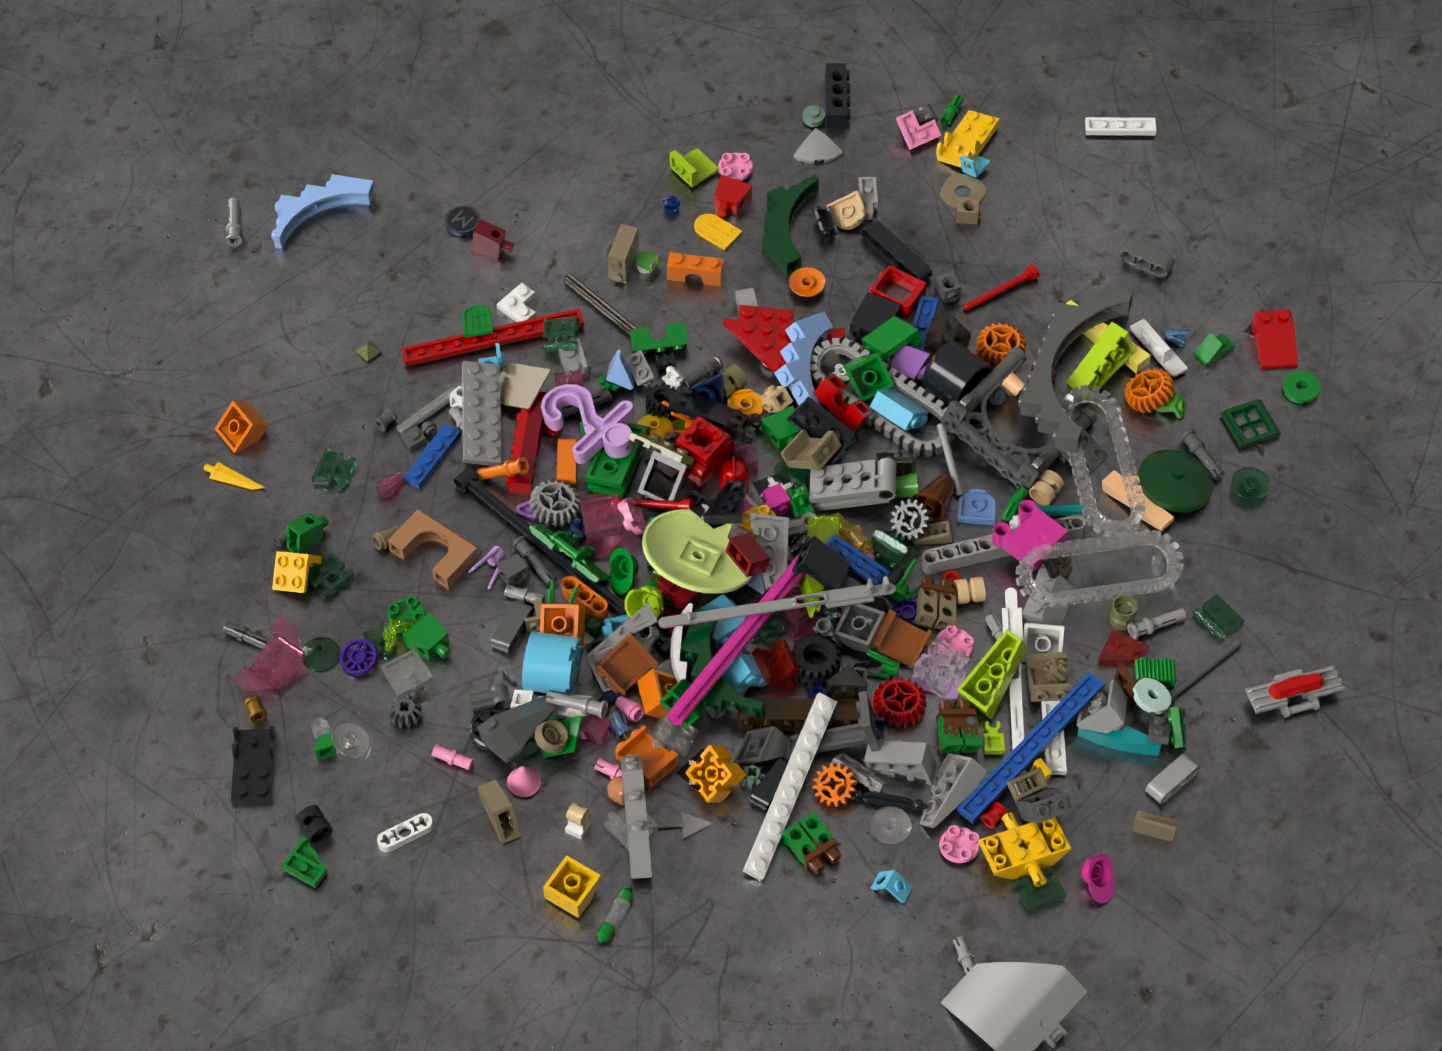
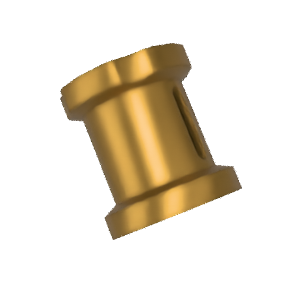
[244,696,267,722]

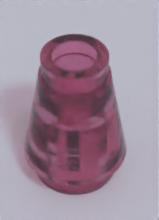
[376,473,404,498]

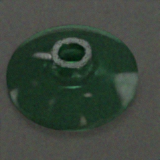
[1232,467,1270,500]
[301,637,341,672]

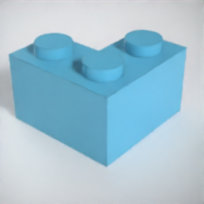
[721,654,775,696]

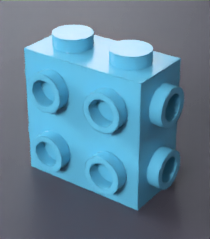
[701,594,747,651]

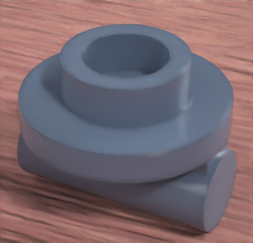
[987,387,1006,405]

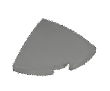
[794,128,843,164]

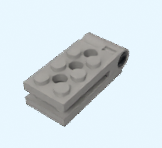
[809,458,896,512]

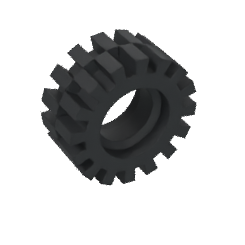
[645,384,676,418]

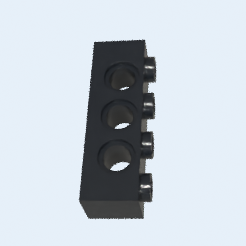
[825,63,850,127]

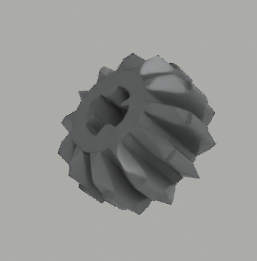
[388,694,422,729]

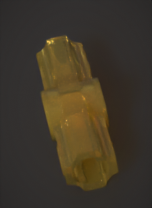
[828,513,873,555]

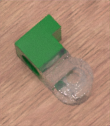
[311,718,337,760]

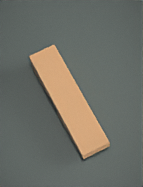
[1102,470,1174,531]

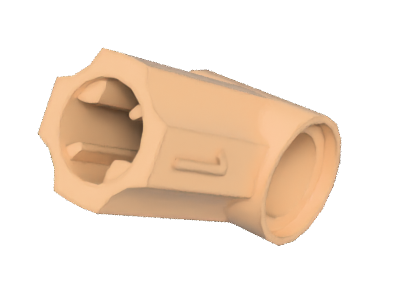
[1002,372,1025,397]

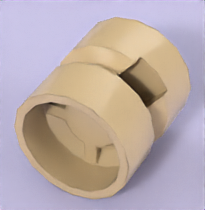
[1029,470,1064,506]
[954,576,986,605]

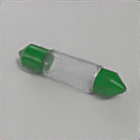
[597,887,634,943]

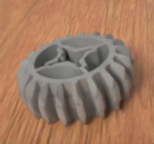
[529,479,581,528]

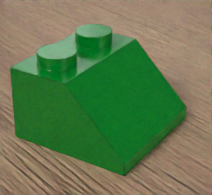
[843,352,895,401]

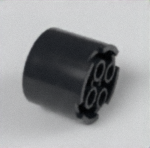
[922,341,993,404]

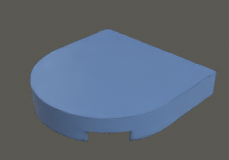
[957,489,996,525]

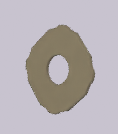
[940,173,986,208]

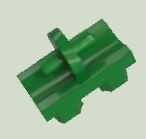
[787,485,814,519]

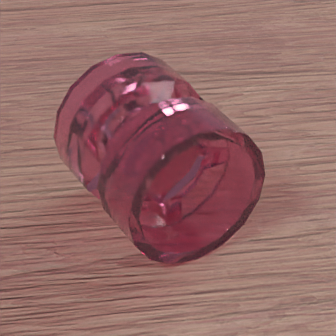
[554,369,584,387]

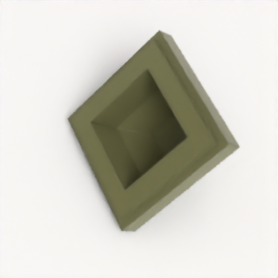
[356,340,382,362]

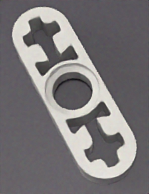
[377,813,433,852]

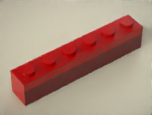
[505,392,547,495]

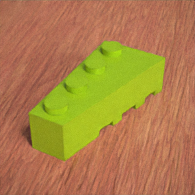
[1066,322,1135,403]
[957,629,1027,720]

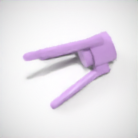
[468,546,506,590]

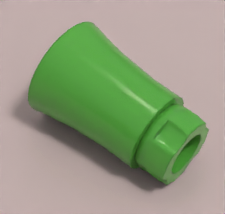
[895,472,918,498]

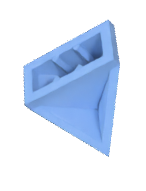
[606,349,635,390]

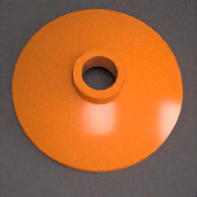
[789,267,825,297]

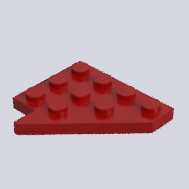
[723,305,794,373]

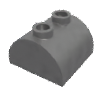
[833,604,886,652]

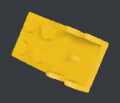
[936,110,1000,168]

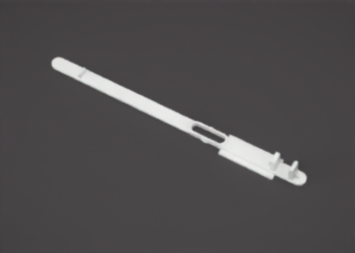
[1002,588,1026,805]

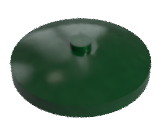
[1137,449,1214,513]

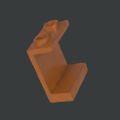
[871,609,932,669]

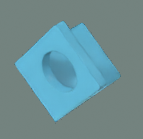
[959,155,991,178]
[479,343,505,372]
[871,870,913,903]

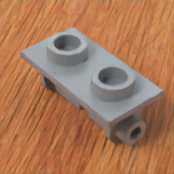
[625,350,655,388]

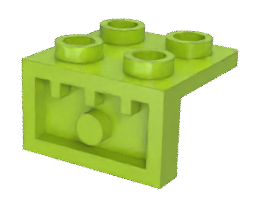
[670,148,719,188]

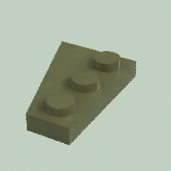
[628,432,694,465]

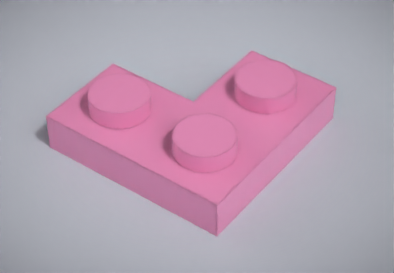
[896,110,941,150]

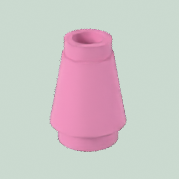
[615,696,645,722]

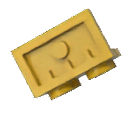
[272,551,322,593]

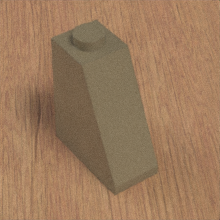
[477,779,521,844]

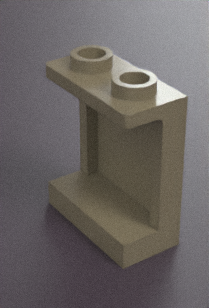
[781,430,842,470]
[1025,652,1072,702]

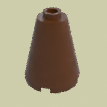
[911,475,955,524]

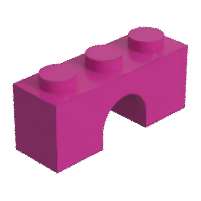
[734,483,791,530]

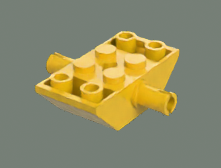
[978,812,1071,887]

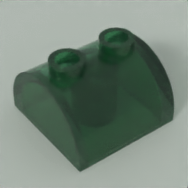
[870,529,920,569]

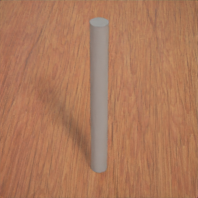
[937,423,964,497]

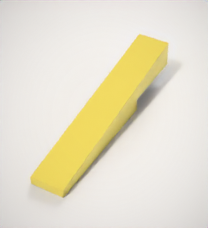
[1066,300,1151,374]

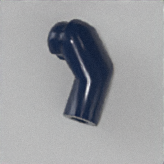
[569,515,587,543]
[598,692,621,711]

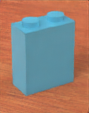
[870,388,929,430]

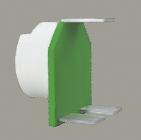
[635,247,663,273]

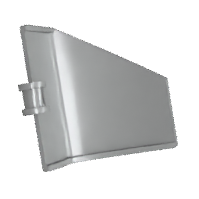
[941,962,1087,1051]

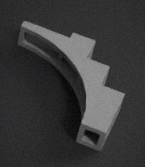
[621,754,652,879]

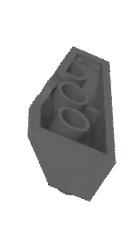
[477,695,558,763]

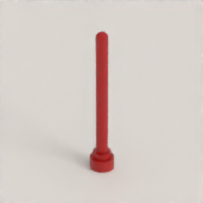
[963,264,1040,311]
[607,498,695,510]

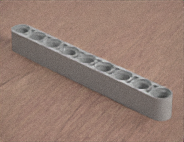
[921,515,1086,574]

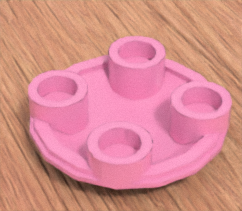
[718,153,753,181]
[935,625,974,663]
[939,825,980,863]

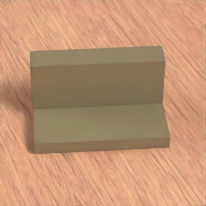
[1132,810,1178,842]

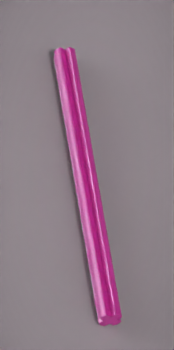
[667,555,806,726]

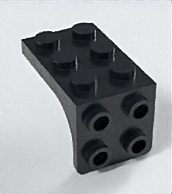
[787,396,855,466]

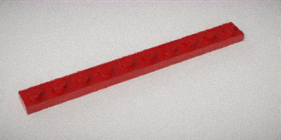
[401,308,584,366]

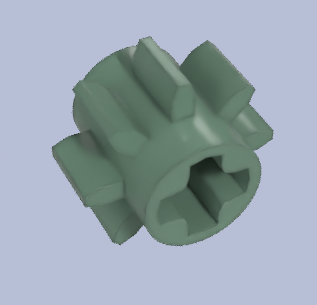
[742,763,765,790]

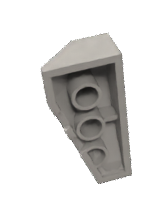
[919,753,988,828]

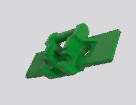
[529,524,611,582]

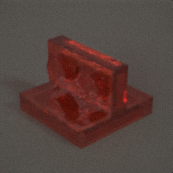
[752,638,799,691]

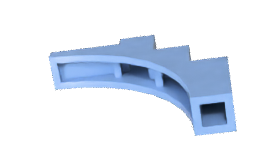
[271,174,375,248]
[774,311,833,406]

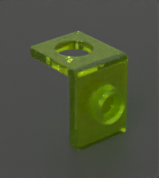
[383,619,414,652]

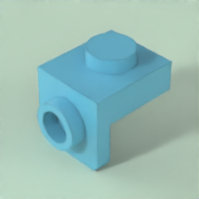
[602,615,629,637]

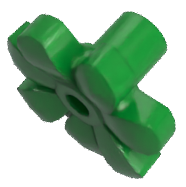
[598,375,621,391]

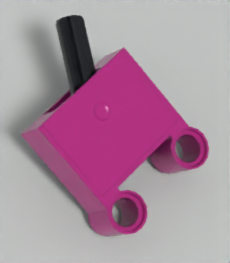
[992,500,1068,579]

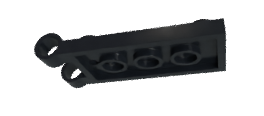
[668,385,762,444]

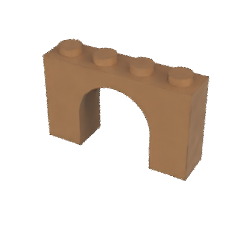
[388,509,478,589]

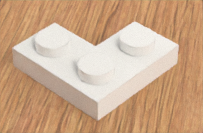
[497,283,536,322]

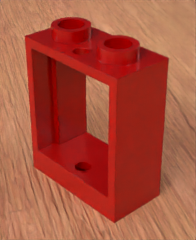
[869,265,927,318]

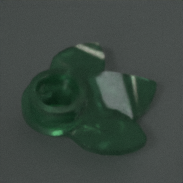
[751,615,788,646]
[362,622,397,656]

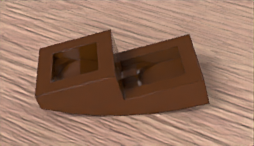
[1115,664,1137,710]

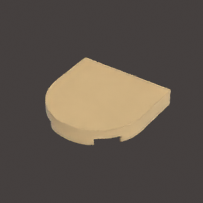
[826,190,866,230]

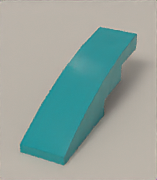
[1077,725,1162,756]

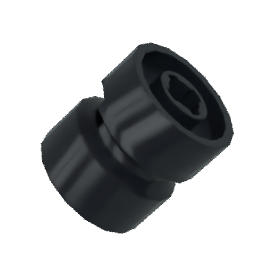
[296,805,333,844]

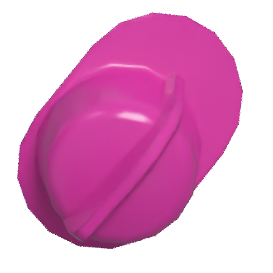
[1081,853,1114,903]

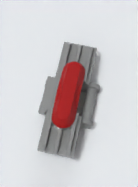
[1245,665,1346,718]

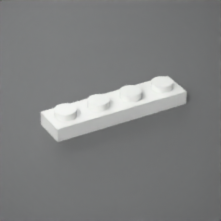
[1085,117,1156,136]
[1041,701,1067,775]

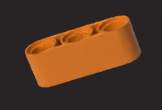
[557,439,577,486]
[561,576,608,623]

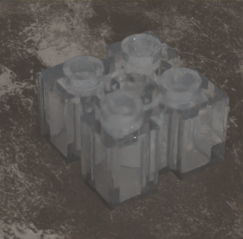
[912,637,970,697]

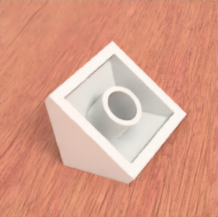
[1021,623,1064,662]

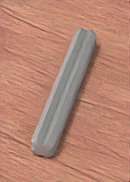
[397,387,456,434]

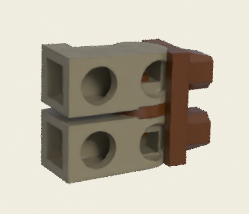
[914,576,956,630]

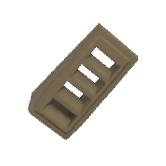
[913,520,954,545]
[1006,767,1049,801]

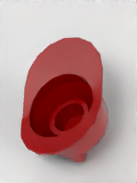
[719,456,749,495]

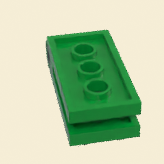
[585,423,650,499]

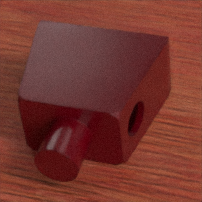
[471,219,514,258]

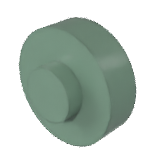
[803,105,825,127]

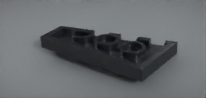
[703,480,746,525]

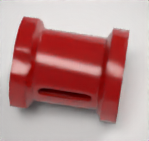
[981,802,1008,829]

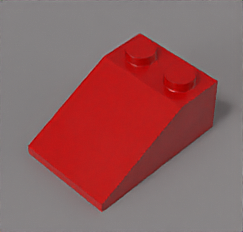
[1251,309,1298,369]

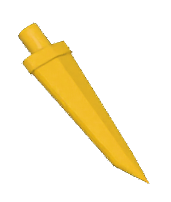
[204,462,265,490]

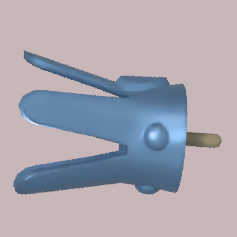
[1160,327,1189,348]
[605,711,632,740]

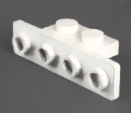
[1130,319,1187,378]

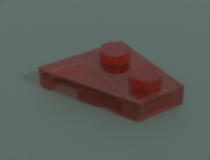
[1097,630,1149,665]

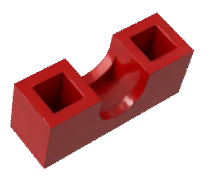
[813,374,873,432]

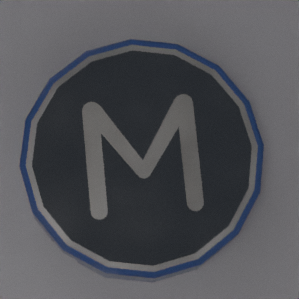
[445,205,481,237]

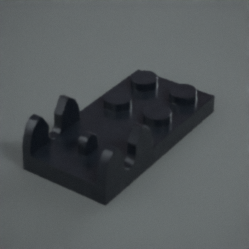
[231,726,277,805]

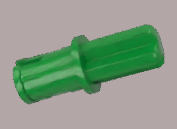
[940,94,964,125]
[1002,486,1028,522]

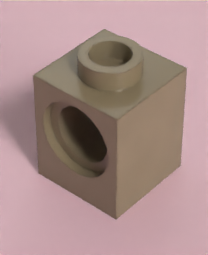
[956,198,982,224]

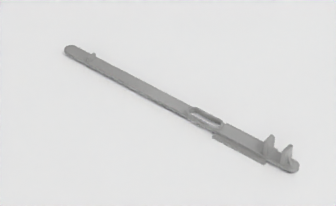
[658,576,896,628]

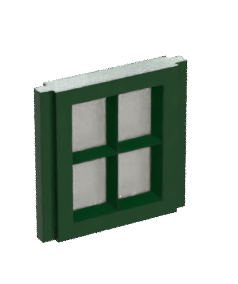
[1220,399,1281,449]

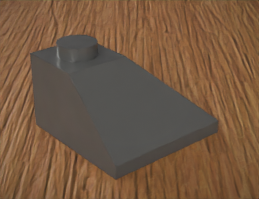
[734,726,790,766]

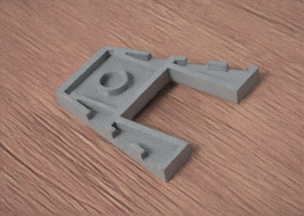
[586,603,674,692]

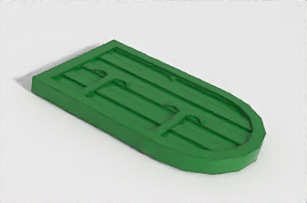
[462,305,493,337]

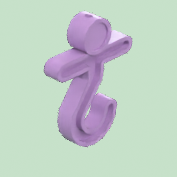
[541,384,635,464]

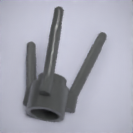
[813,615,843,648]

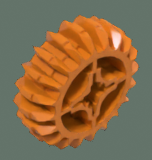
[976,322,1026,367]
[1124,367,1175,414]

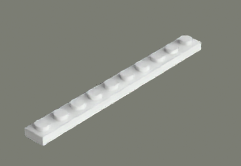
[743,693,837,881]

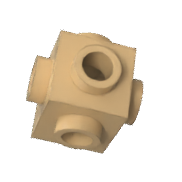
[759,385,793,413]

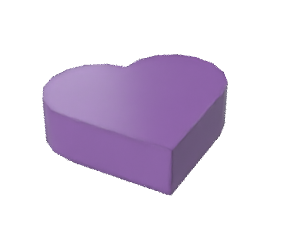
[516,500,539,522]

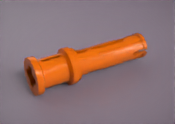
[476,457,529,480]

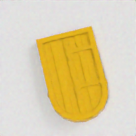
[694,214,742,251]

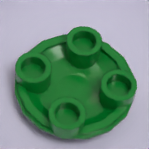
[387,596,427,633]

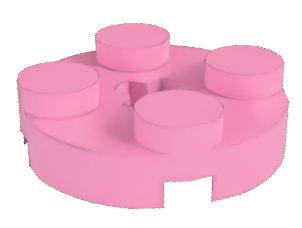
[618,497,647,535]

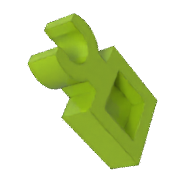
[983,721,1005,755]

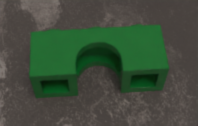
[630,322,688,354]

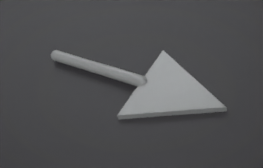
[648,812,713,839]

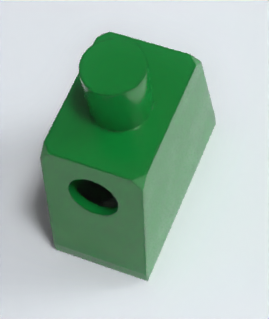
[761,406,800,449]
[287,513,329,554]
[403,612,451,660]
[659,679,702,727]

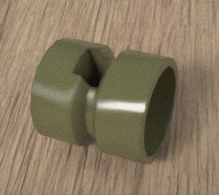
[719,364,747,398]
[1109,595,1138,630]

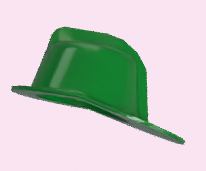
[609,548,639,595]

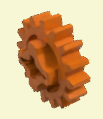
[812,763,857,808]

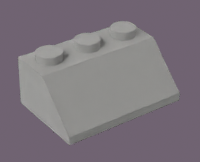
[1022,567,1075,627]
[1077,679,1128,733]

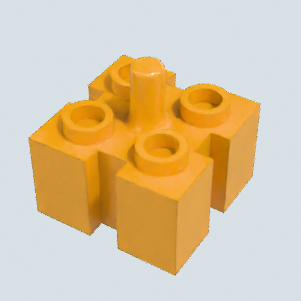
[685,745,746,803]

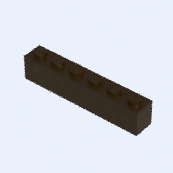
[738,698,859,731]

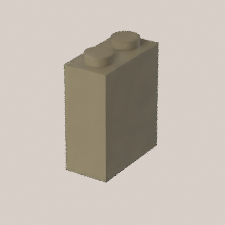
[608,224,639,283]

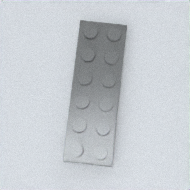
[462,361,502,466]

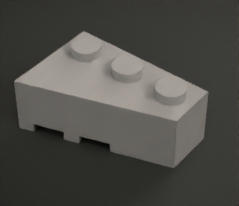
[864,739,937,785]

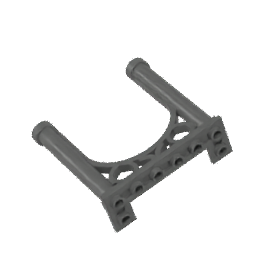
[941,347,1097,491]

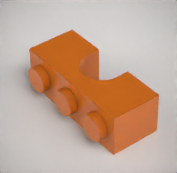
[667,252,723,286]

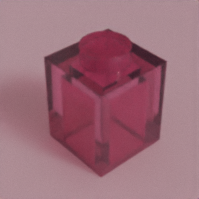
[580,714,612,747]

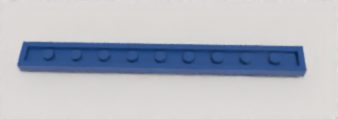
[957,672,1104,824]

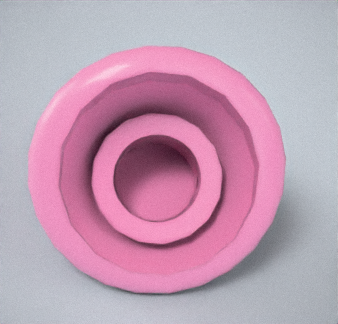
[507,766,541,798]

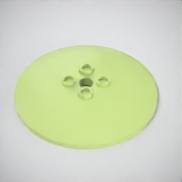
[642,509,752,594]

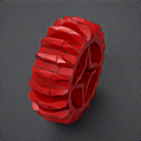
[873,677,927,729]

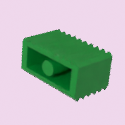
[1133,657,1176,689]

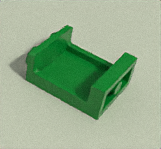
[862,316,922,366]

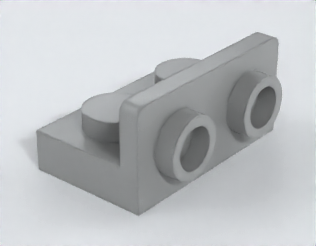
[558,339,591,382]

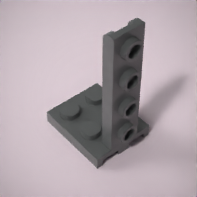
[789,691,880,755]

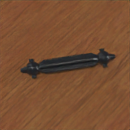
[851,789,928,811]

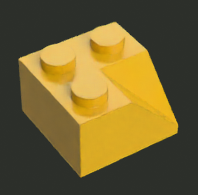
[543,855,601,918]

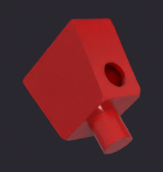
[714,175,752,217]

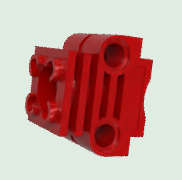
[670,416,734,487]

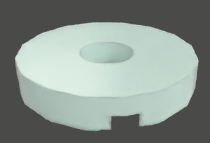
[1133,678,1171,714]

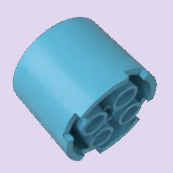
[522,631,582,696]

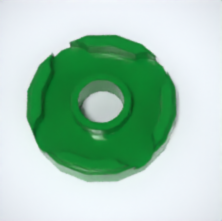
[1282,371,1320,404]

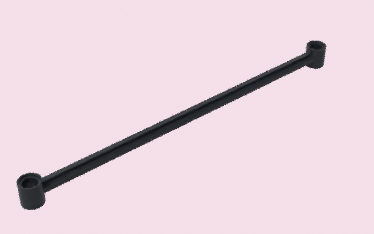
[453,467,682,660]

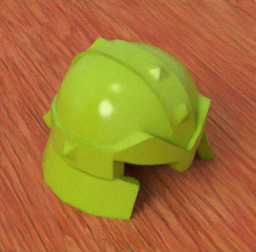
[625,585,664,619]

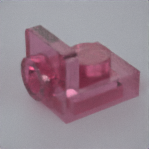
[734,443,758,473]

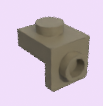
[525,599,542,632]

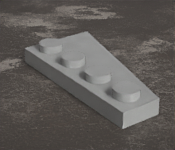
[749,513,789,590]

